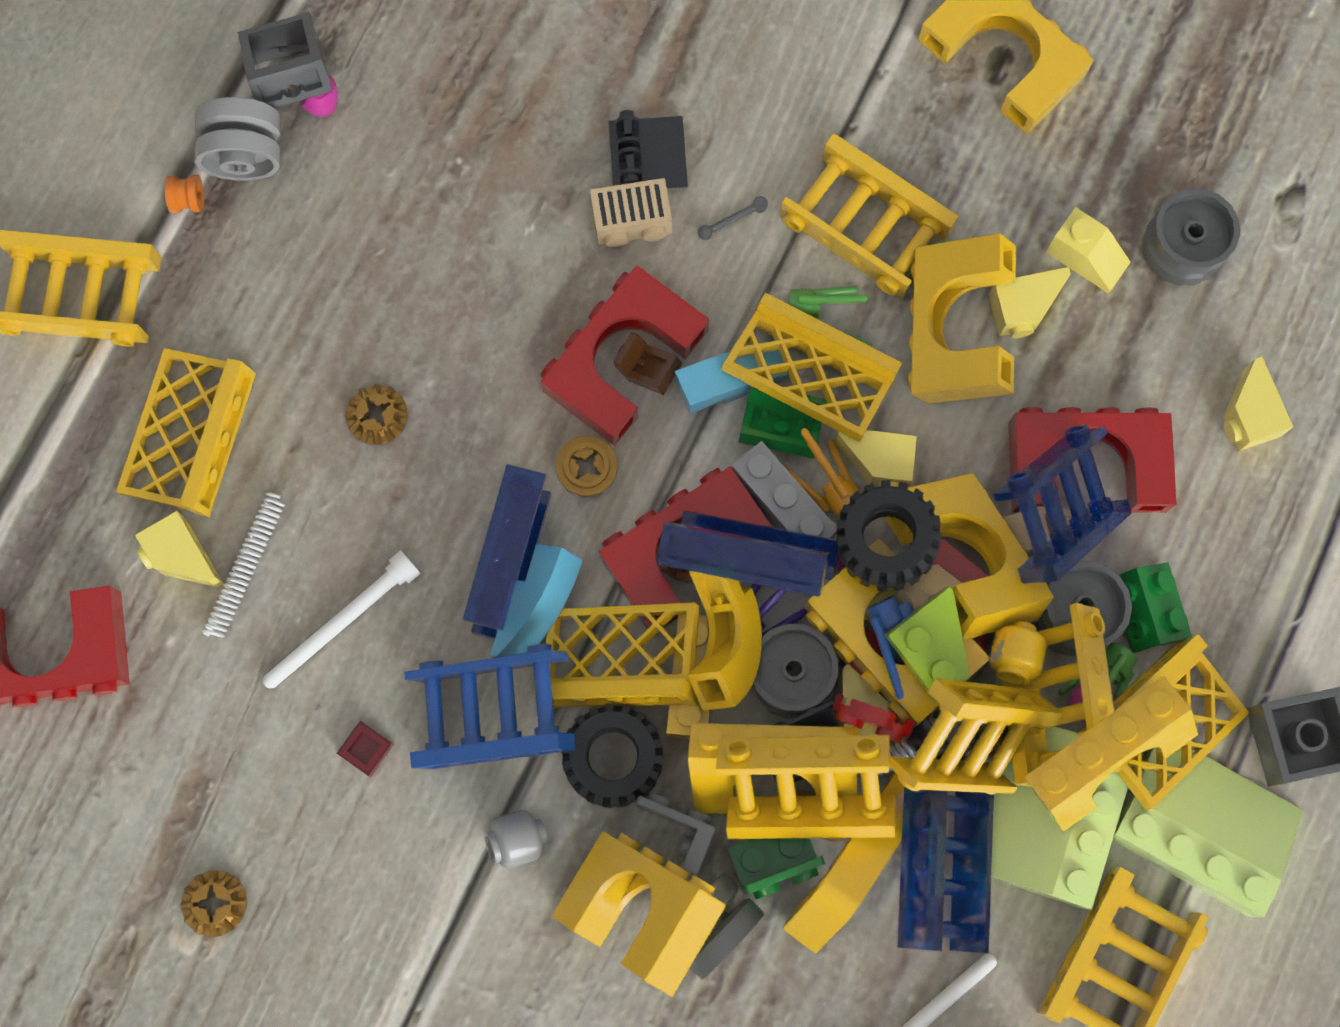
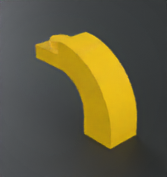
[688,559,762,710]

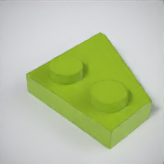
[884,587,970,701]

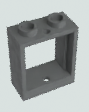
[238,12,332,108]

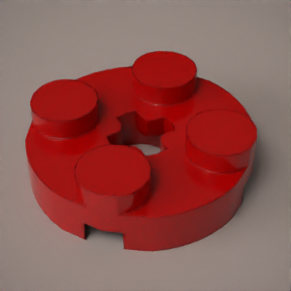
[832,694,916,744]

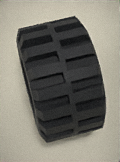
[836,480,941,592]
[561,703,663,808]

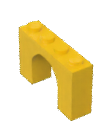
[918,0,1094,135]
[908,233,1016,404]
[884,473,1054,641]
[804,538,990,727]
[1025,676,1198,832]
[688,723,858,814]
[551,831,726,997]

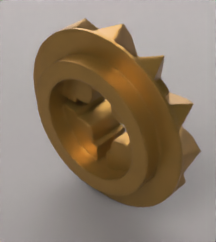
[345,383,408,445]
[555,436,618,498]
[179,870,247,937]

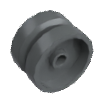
[1142,188,1240,285]
[1031,561,1132,656]
[753,624,838,719]
[690,872,765,980]

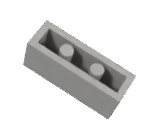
[731,441,837,563]

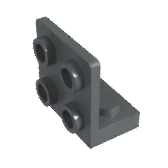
[636,792,716,876]

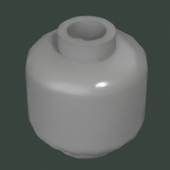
[484,810,548,869]

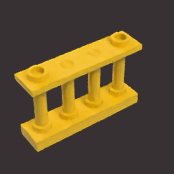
[780,133,959,299]
[0,230,162,347]
[1002,603,1123,787]
[889,678,1063,795]
[716,735,896,839]
[1037,867,1209,1027]

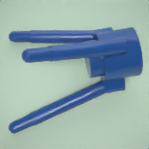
[866,595,913,699]

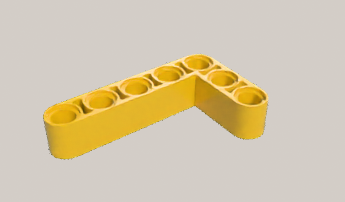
[782,756,934,954]

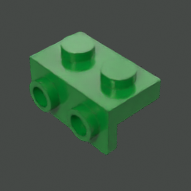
[738,386,827,459]
[1119,562,1192,653]

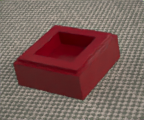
[336,721,394,777]

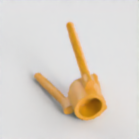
[782,428,859,517]

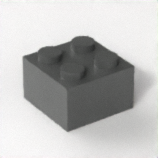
[1246,687,1340,787]

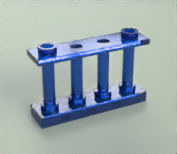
[993,425,1132,584]
[462,464,552,639]
[657,510,839,597]
[897,786,994,954]

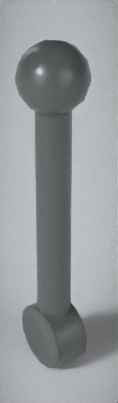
[698,196,768,240]

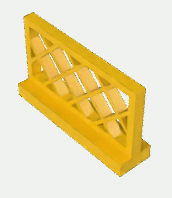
[721,292,902,442]
[116,348,256,518]
[533,603,699,708]
[1077,634,1249,810]

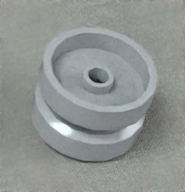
[194,97,281,181]

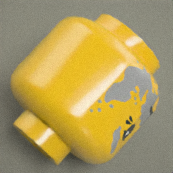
[989,621,1047,685]

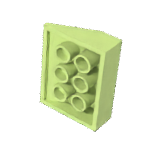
[965,727,1131,910]
[1112,747,1303,918]

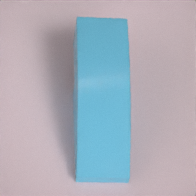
[675,341,789,414]
[490,544,583,658]

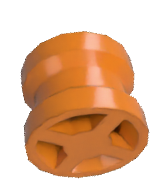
[165,175,204,213]

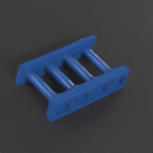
[404,644,576,770]

